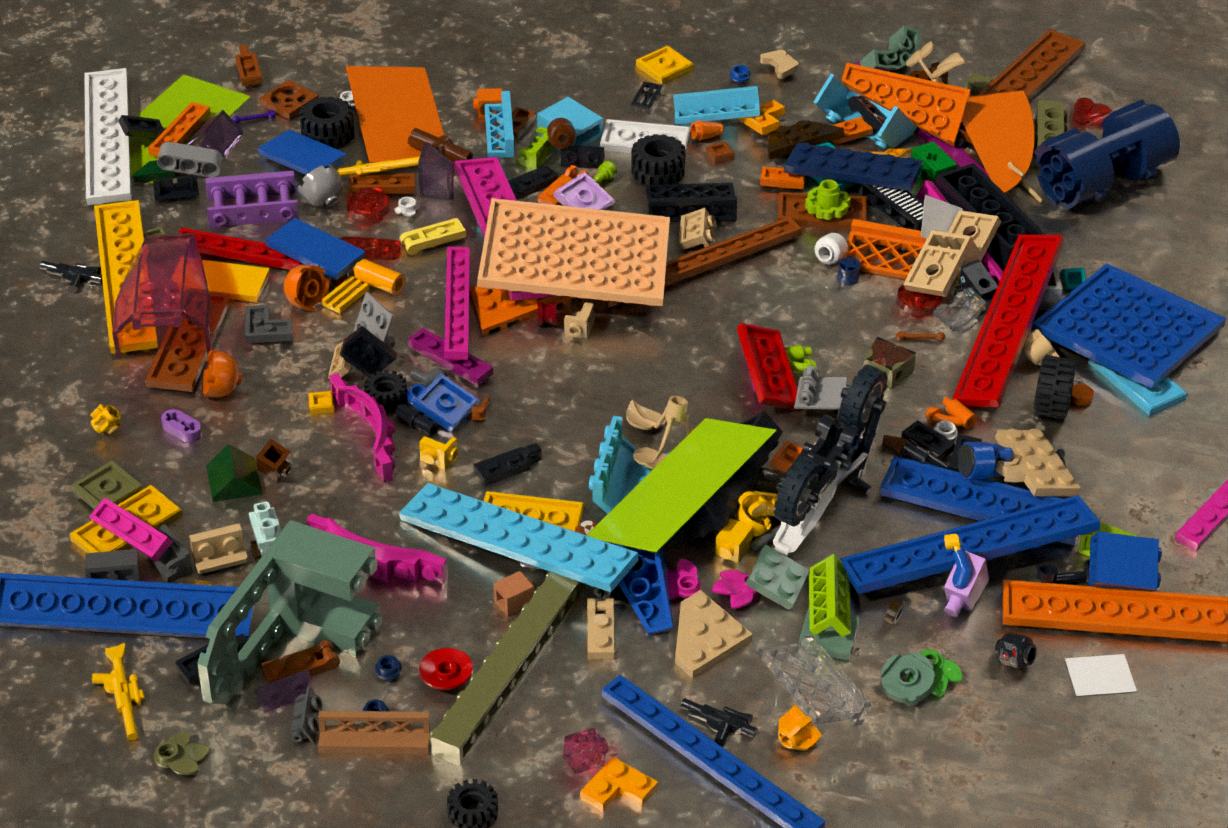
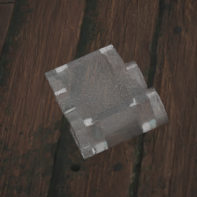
[933,287,986,333]

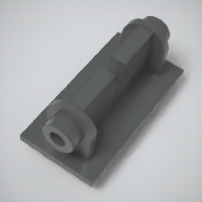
[289,686,323,745]

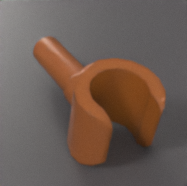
[472,397,491,421]

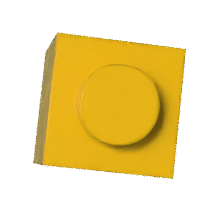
[715,518,753,563]

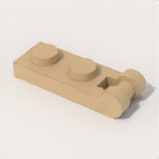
[587,598,614,660]

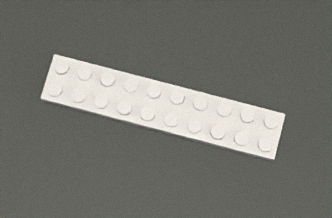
[84,68,132,205]

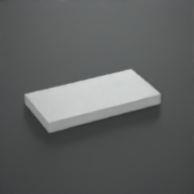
[600,119,690,153]

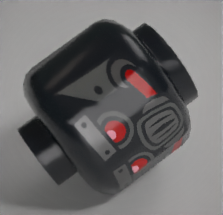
[995,632,1037,670]

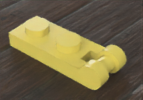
[400,218,466,256]

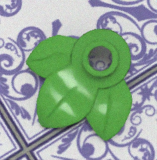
[908,649,963,698]

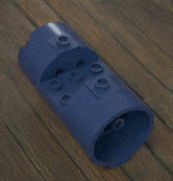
[1034,99,1180,209]

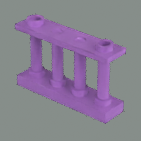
[205,170,298,228]

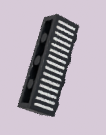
[859,184,924,231]

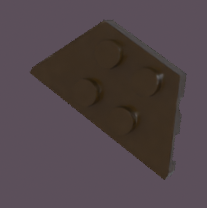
[767,120,845,160]

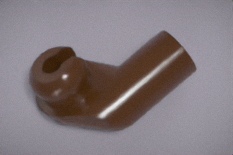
[882,435,910,458]

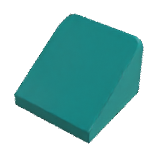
[1059,267,1086,291]

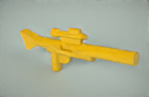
[336,156,423,177]
[92,643,145,741]

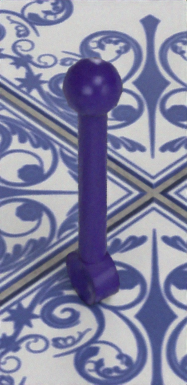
[232,110,276,124]

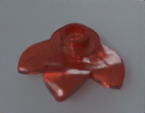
[1073,98,1112,127]

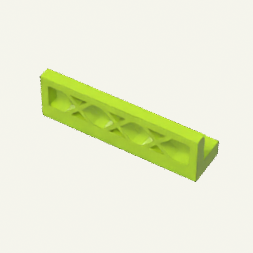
[809,554,851,638]

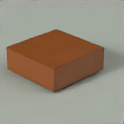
[706,142,735,164]

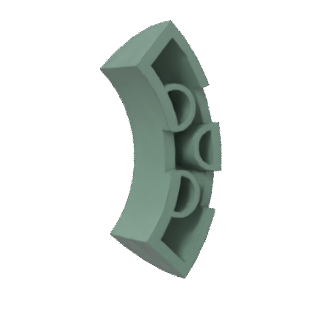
[860,25,921,72]

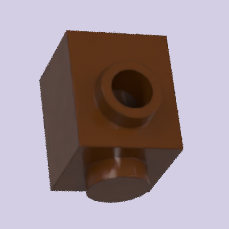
[256,439,293,482]

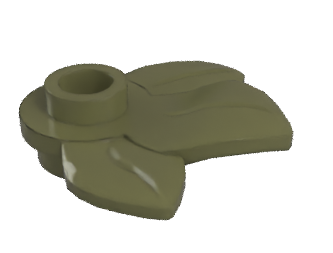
[154,731,210,775]

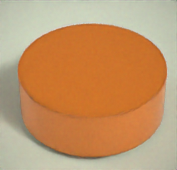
[1070,384,1094,406]

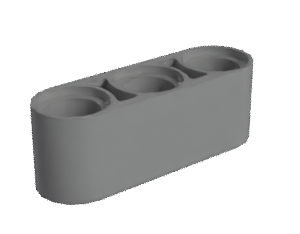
[157,142,223,178]

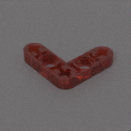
[329,236,402,286]

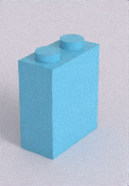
[537,97,603,146]

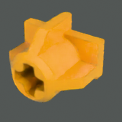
[778,704,823,751]

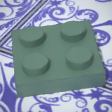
[745,544,810,610]

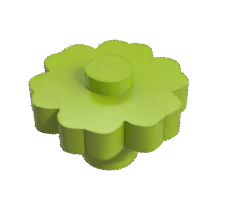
[805,180,851,220]

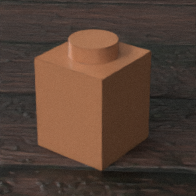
[493,571,535,617]

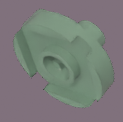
[881,652,936,706]

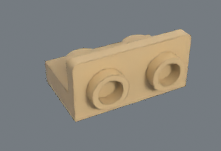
[679,208,716,250]
[189,523,248,574]

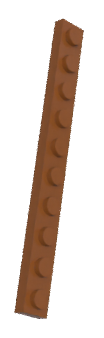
[604,216,802,307]

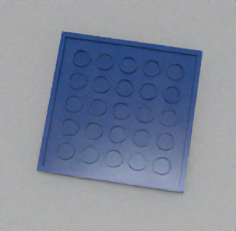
[1031,263,1226,389]

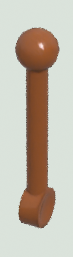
[896,331,945,341]

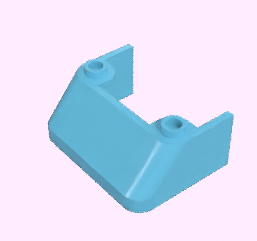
[813,73,917,151]

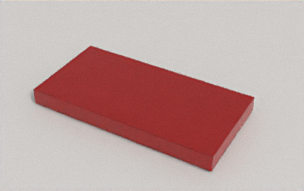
[737,323,800,411]

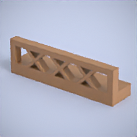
[318,711,430,755]

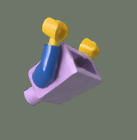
[943,534,989,617]

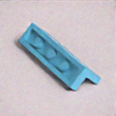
[673,86,760,125]
[485,91,514,158]

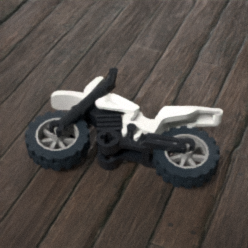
[773,364,888,556]

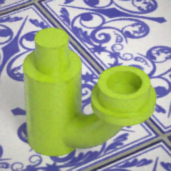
[785,345,816,372]

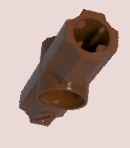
[408,128,473,165]

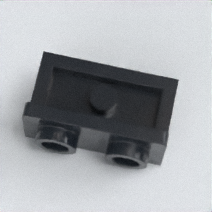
[340,326,398,378]

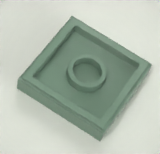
[797,607,860,661]

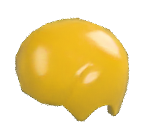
[734,504,772,537]

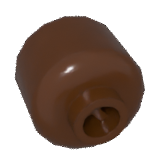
[547,117,576,149]

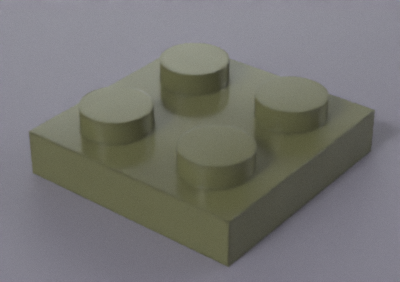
[72,461,143,510]

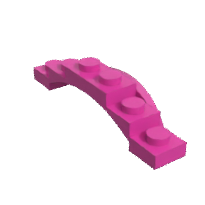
[329,373,395,483]
[306,513,448,584]

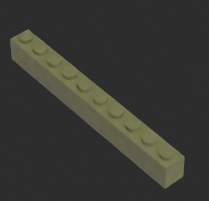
[429,571,587,766]

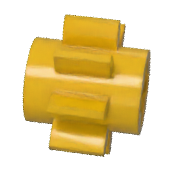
[90,404,121,435]

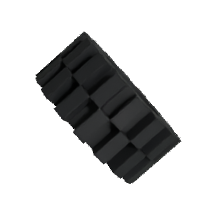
[364,370,408,413]
[447,779,498,828]

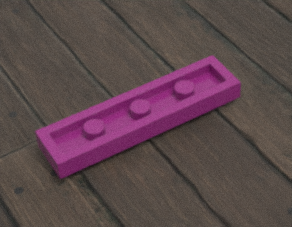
[407,328,493,386]

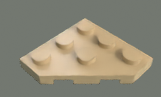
[675,590,753,679]

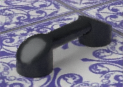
[1036,559,1090,584]

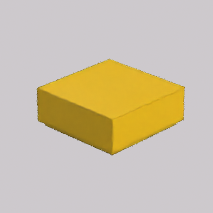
[308,391,334,415]

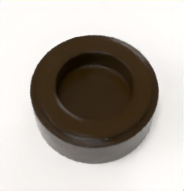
[884,598,904,625]

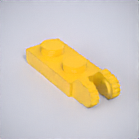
[738,491,778,517]

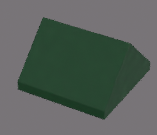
[206,444,262,502]

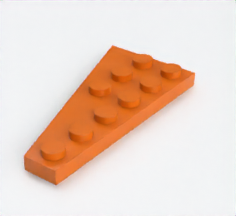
[841,63,970,147]
[469,285,576,337]

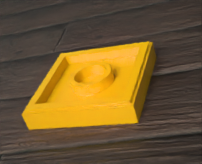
[636,45,694,84]

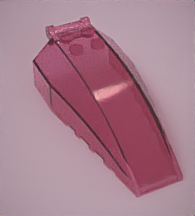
[112,233,213,358]

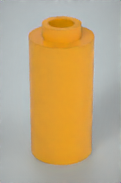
[354,259,405,296]

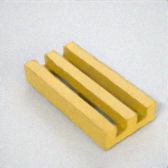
[322,276,369,314]

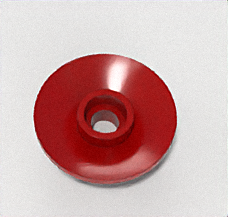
[419,648,473,690]

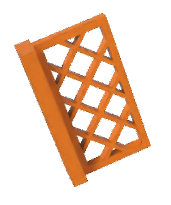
[841,219,932,280]

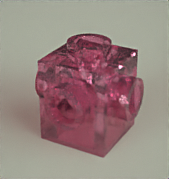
[563,728,608,774]

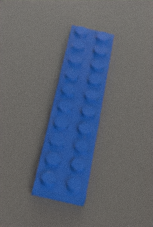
[840,495,1100,594]
[0,573,255,640]

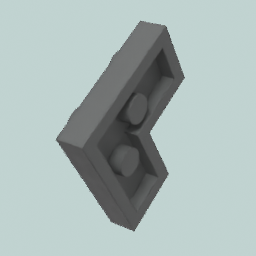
[245,305,293,343]

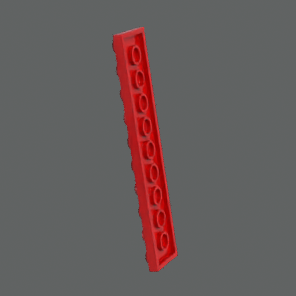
[952,235,1064,407]

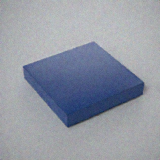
[412,373,480,433]

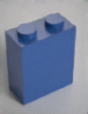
[1089,532,1162,591]

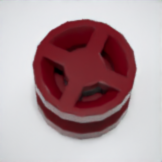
[538,302,556,326]

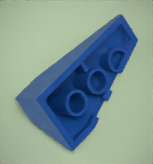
[616,544,674,635]

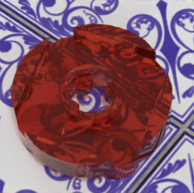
[346,187,391,223]
[896,283,943,319]

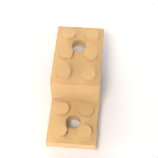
[903,210,1001,297]

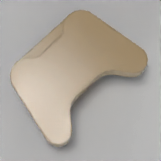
[760,50,799,79]

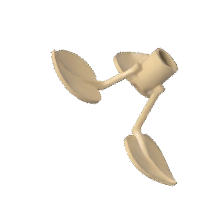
[906,41,966,84]
[626,396,697,470]

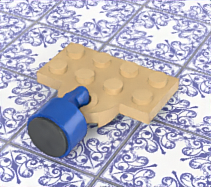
[958,429,1081,496]

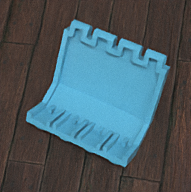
[589,416,669,514]

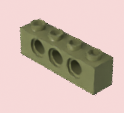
[1035,100,1068,167]

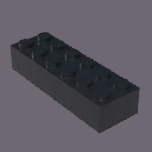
[935,163,1046,268]
[679,411,783,541]

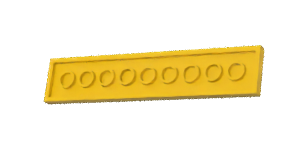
[94,200,158,354]

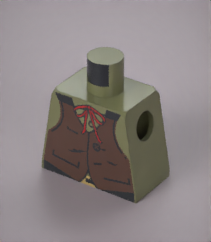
[863,337,917,388]

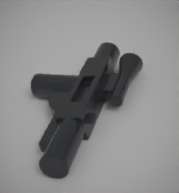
[40,260,103,293]
[680,698,758,746]

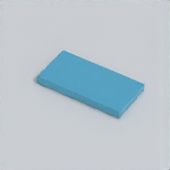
[1088,359,1187,416]

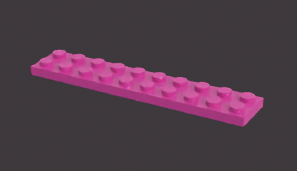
[454,157,555,301]

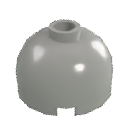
[298,165,343,207]

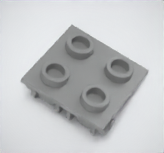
[353,292,396,348]
[794,366,848,410]

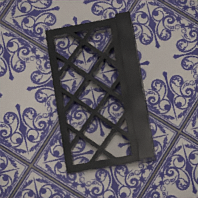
[646,183,737,221]

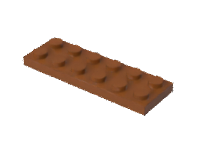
[145,290,231,392]

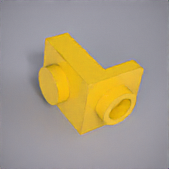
[419,436,459,470]

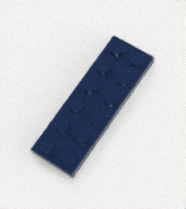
[784,143,923,191]

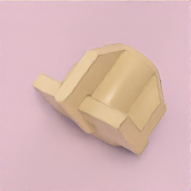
[1024,329,1059,366]

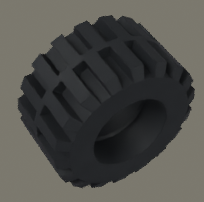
[299,97,355,148]
[631,134,686,186]
[1034,355,1076,419]

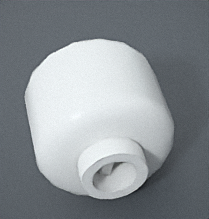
[815,233,848,265]

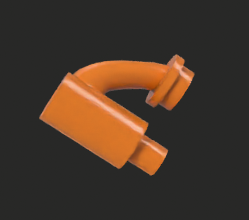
[925,397,978,429]

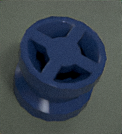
[837,257,861,285]

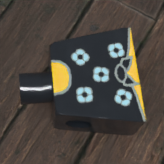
[952,259,998,316]

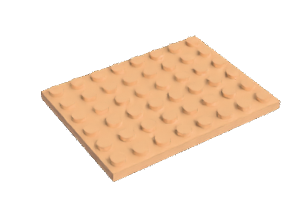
[477,198,670,306]

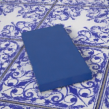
[258,129,348,175]
[266,217,366,280]

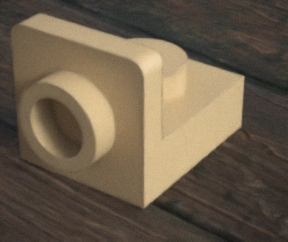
[564,302,594,339]

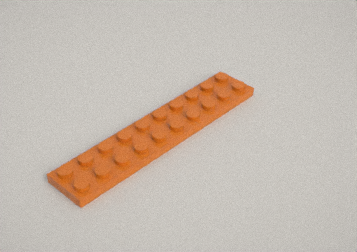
[1002,580,1228,642]

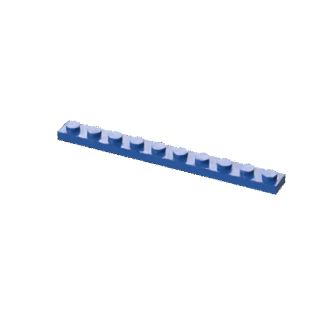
[602,675,826,828]

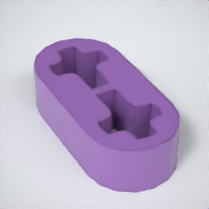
[161,409,202,443]

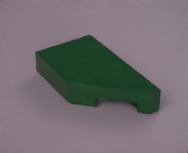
[133,160,175,182]

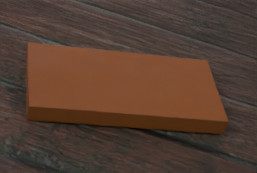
[778,192,867,229]

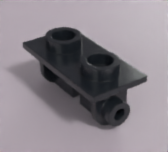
[560,145,605,168]
[153,174,199,201]

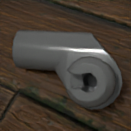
[410,368,448,386]

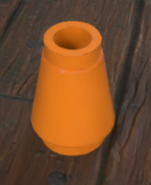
[690,120,723,141]

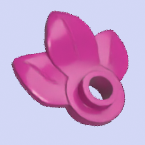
[667,559,702,600]
[712,570,759,609]

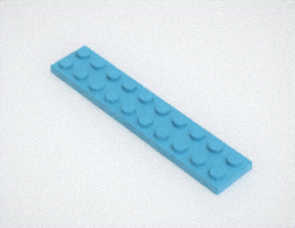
[399,483,639,592]

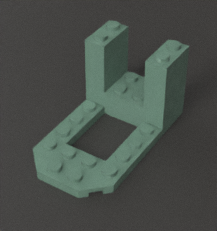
[197,520,382,704]

